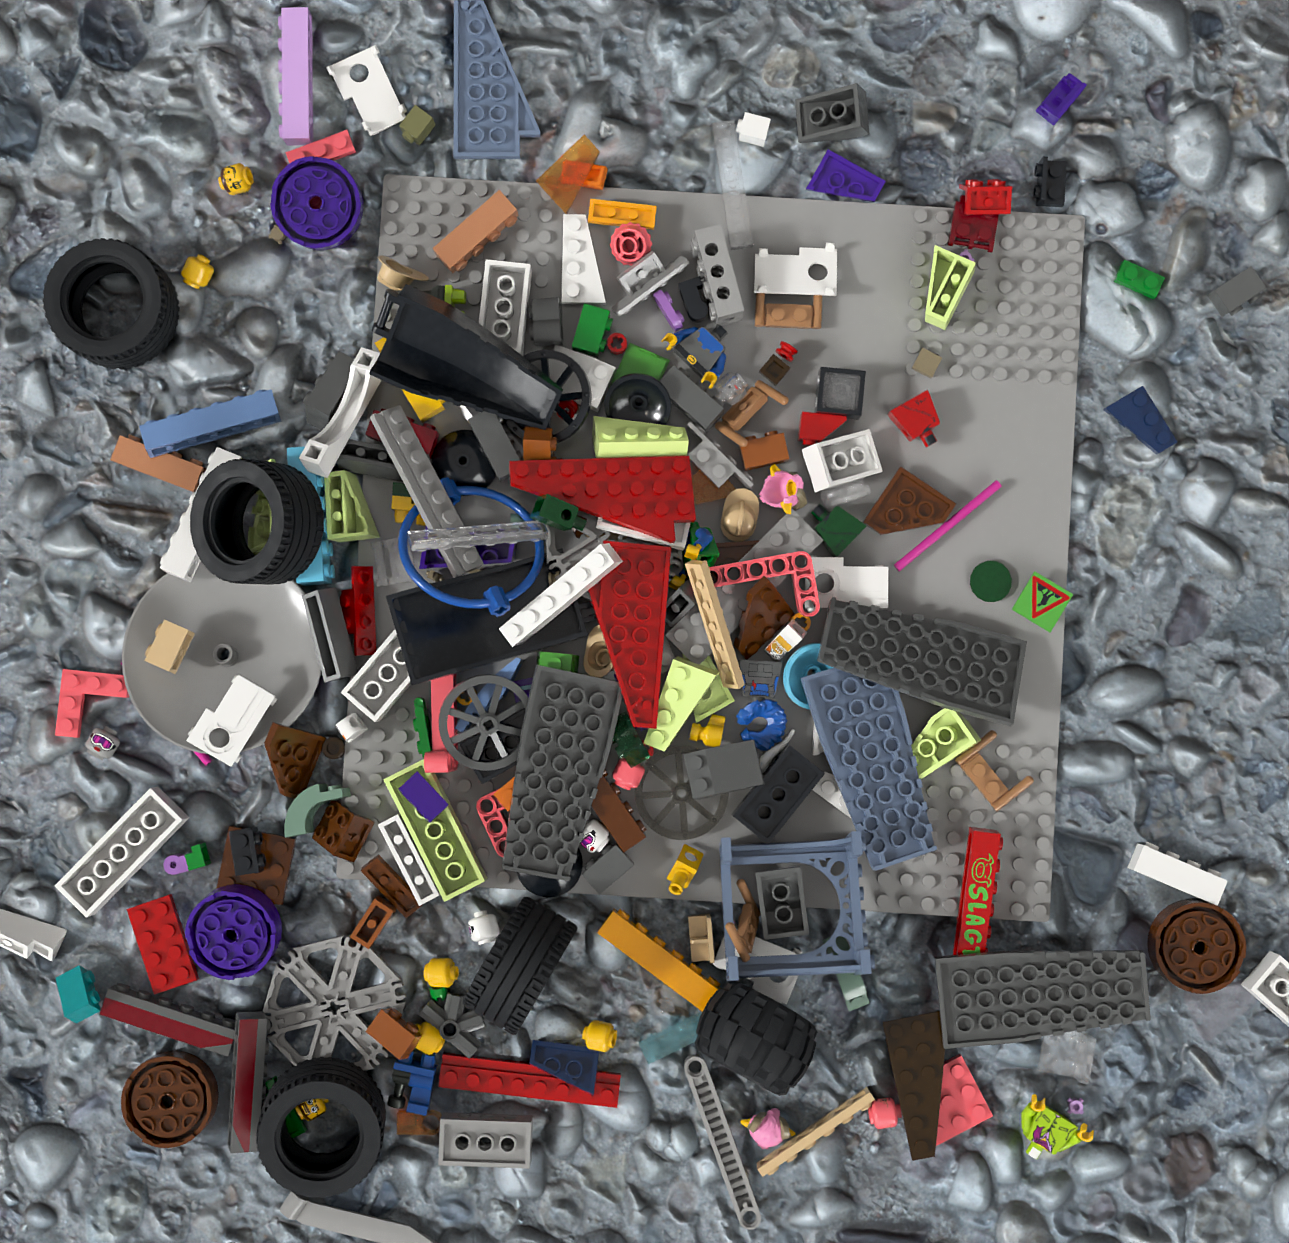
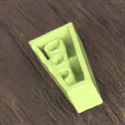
[592,416,689,458]
[644,656,720,751]

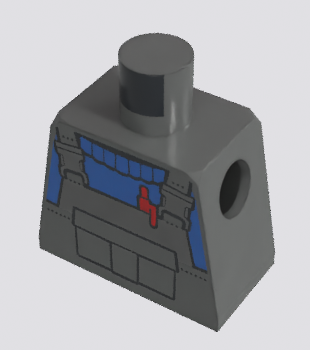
[738,660,782,703]

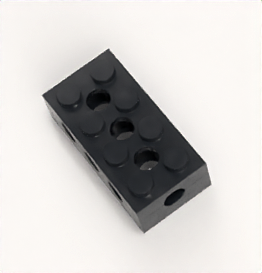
[460,708,525,784]
[732,744,825,845]

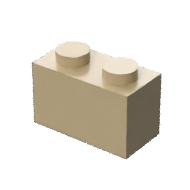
[144,620,195,674]

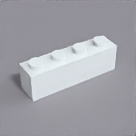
[378,813,440,906]
[1128,842,1228,906]

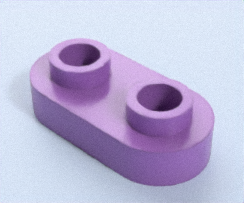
[652,289,685,332]

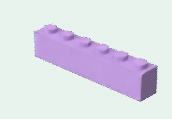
[278,7,313,146]

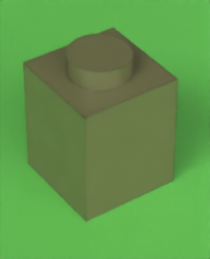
[399,105,435,146]

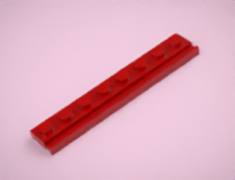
[439,1052,621,1108]

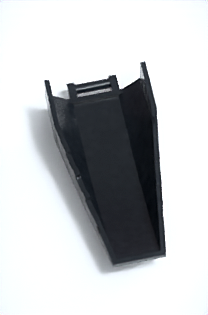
[369,284,563,430]

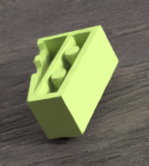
[925,245,976,330]
[324,470,380,542]

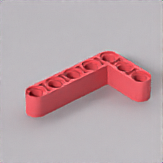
[709,551,820,617]
[424,674,458,773]
[476,788,508,857]

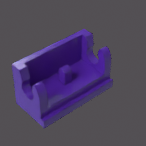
[1036,73,1087,126]
[398,771,449,823]

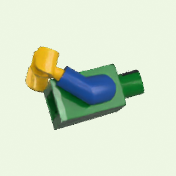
[668,522,719,590]

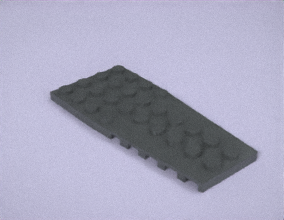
[817,597,1027,727]
[502,664,622,881]
[934,950,1151,1049]

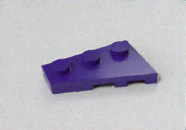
[806,149,886,202]

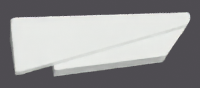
[0,909,67,961]

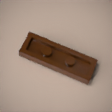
[361,854,423,918]

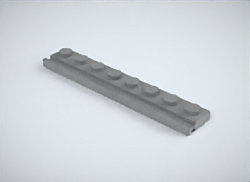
[370,405,484,578]

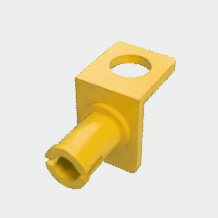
[667,844,704,895]

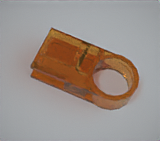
[397,1110,442,1136]

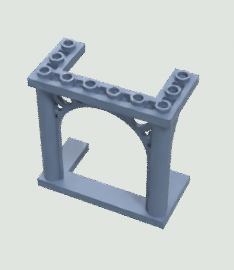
[719,831,875,981]

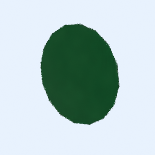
[970,561,1012,602]

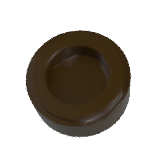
[322,737,345,759]

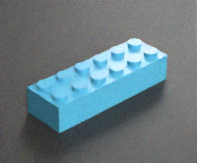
[287,446,335,586]

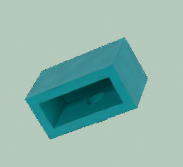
[56,965,101,1023]

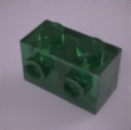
[612,711,651,768]

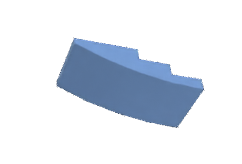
[455,657,524,732]

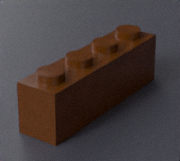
[591,769,647,852]

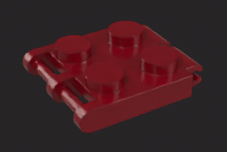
[948,195,999,253]

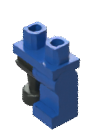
[387,1049,437,1116]

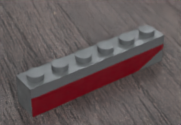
[99,983,235,1057]
[227,1011,270,1153]

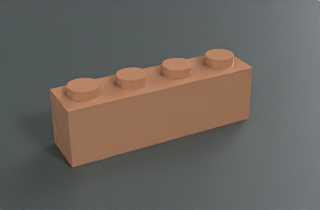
[432,190,519,273]
[110,434,206,492]

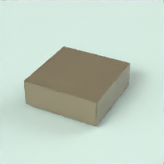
[911,348,942,378]

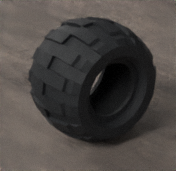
[694,981,818,1096]

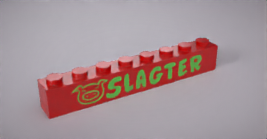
[953,827,1003,955]

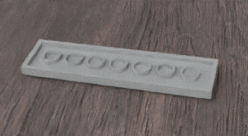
[665,509,823,664]

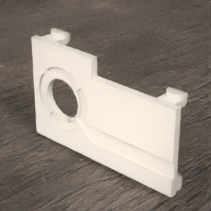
[326,45,407,136]
[754,243,837,296]
[805,555,888,611]
[186,674,277,766]
[713,923,803,1005]

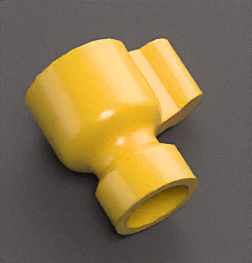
[689,714,726,747]

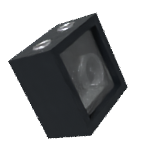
[814,367,866,420]

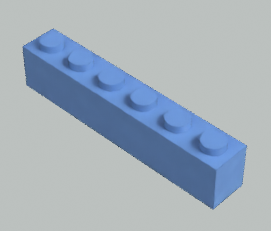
[139,389,282,458]

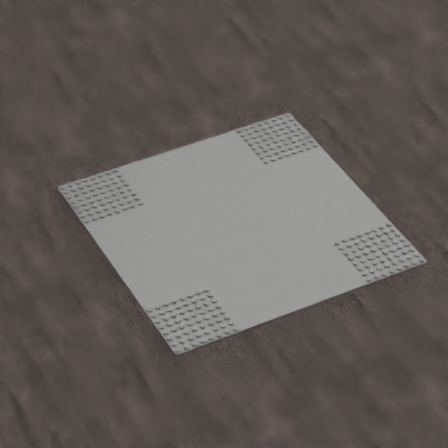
[336,174,1085,922]

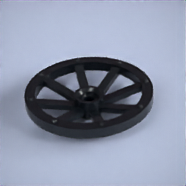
[504,350,592,443]

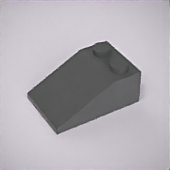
[795,83,870,143]
[683,740,764,800]
[755,866,809,940]

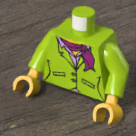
[1021,1094,1094,1160]

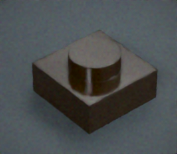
[759,354,790,386]

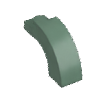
[284,784,351,838]
[822,936,870,1011]

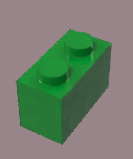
[572,303,613,358]

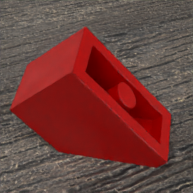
[797,411,847,446]

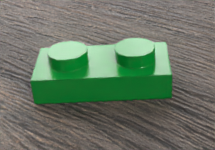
[1113,260,1165,299]

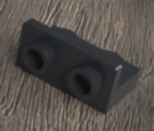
[1033,156,1067,208]
[229,826,266,876]

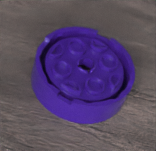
[270,156,364,250]
[185,884,282,980]

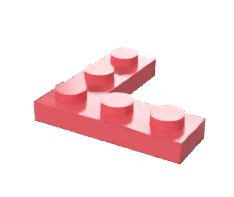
[285,130,356,209]
[55,669,129,738]

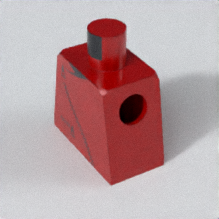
[887,390,940,448]

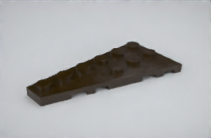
[882,1011,945,1161]

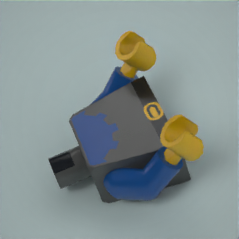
[661,325,728,389]

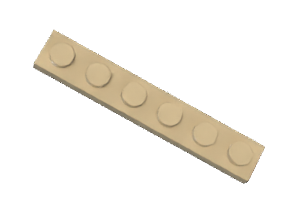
[685,560,745,689]
[756,1087,875,1177]

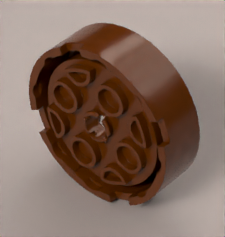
[1147,899,1246,994]
[121,1050,219,1148]

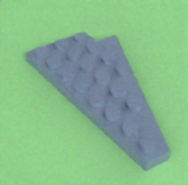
[453,0,541,159]

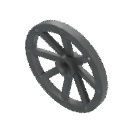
[438,674,529,771]

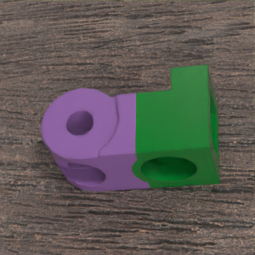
[163,842,211,875]

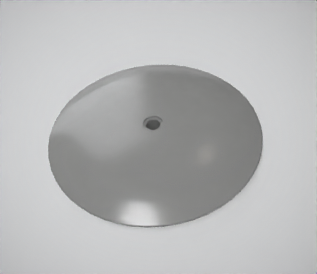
[122,561,321,754]

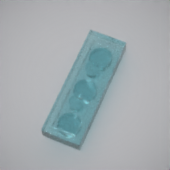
[639,1013,700,1064]

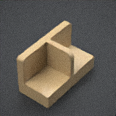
[688,914,715,963]

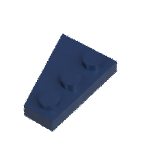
[1103,386,1177,454]
[529,1040,599,1096]

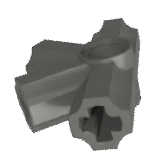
[418,992,486,1058]

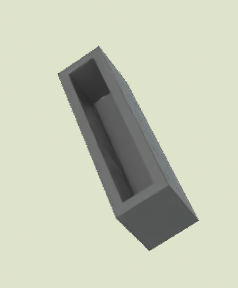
[302,588,358,683]

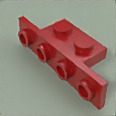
[340,566,376,656]

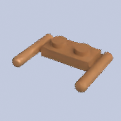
[755,293,822,329]
[715,380,789,447]
[955,730,1034,812]
[725,879,761,962]

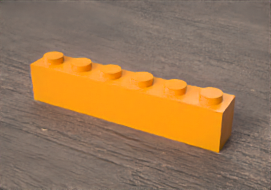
[597,908,721,1012]

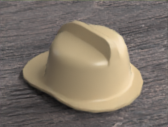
[377,255,429,290]
[721,488,759,542]
[583,625,614,678]

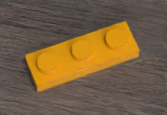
[588,199,657,230]

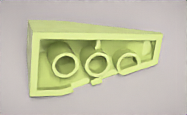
[911,708,981,780]

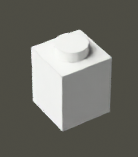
[736,112,771,147]

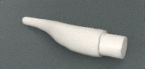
[759,729,795,773]

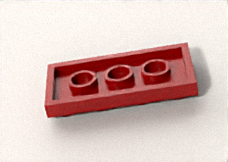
[127,894,199,995]

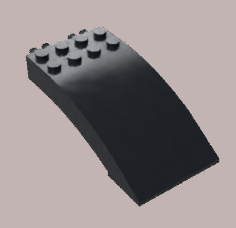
[386,548,597,685]

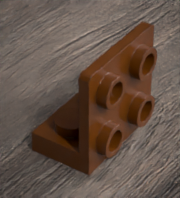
[312,800,375,862]

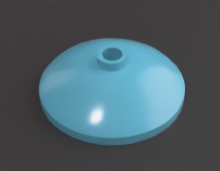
[783,643,833,709]

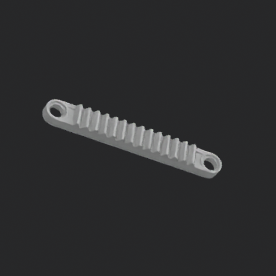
[684,1054,761,1230]

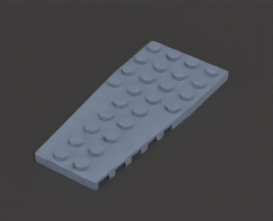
[800,667,937,870]

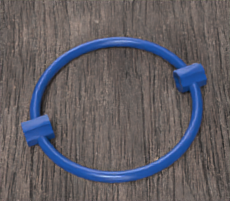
[398,477,545,617]

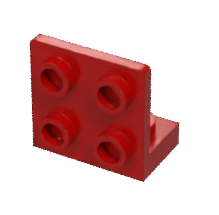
[959,179,1012,215]

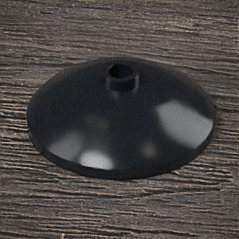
[604,373,671,425]
[431,430,496,496]
[516,847,583,898]

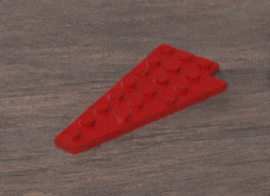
[509,456,696,543]
[588,541,671,729]

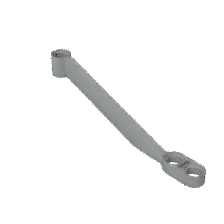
[280,1192,437,1243]

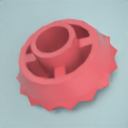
[610,222,653,266]

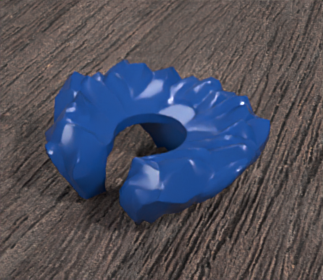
[736,699,787,751]

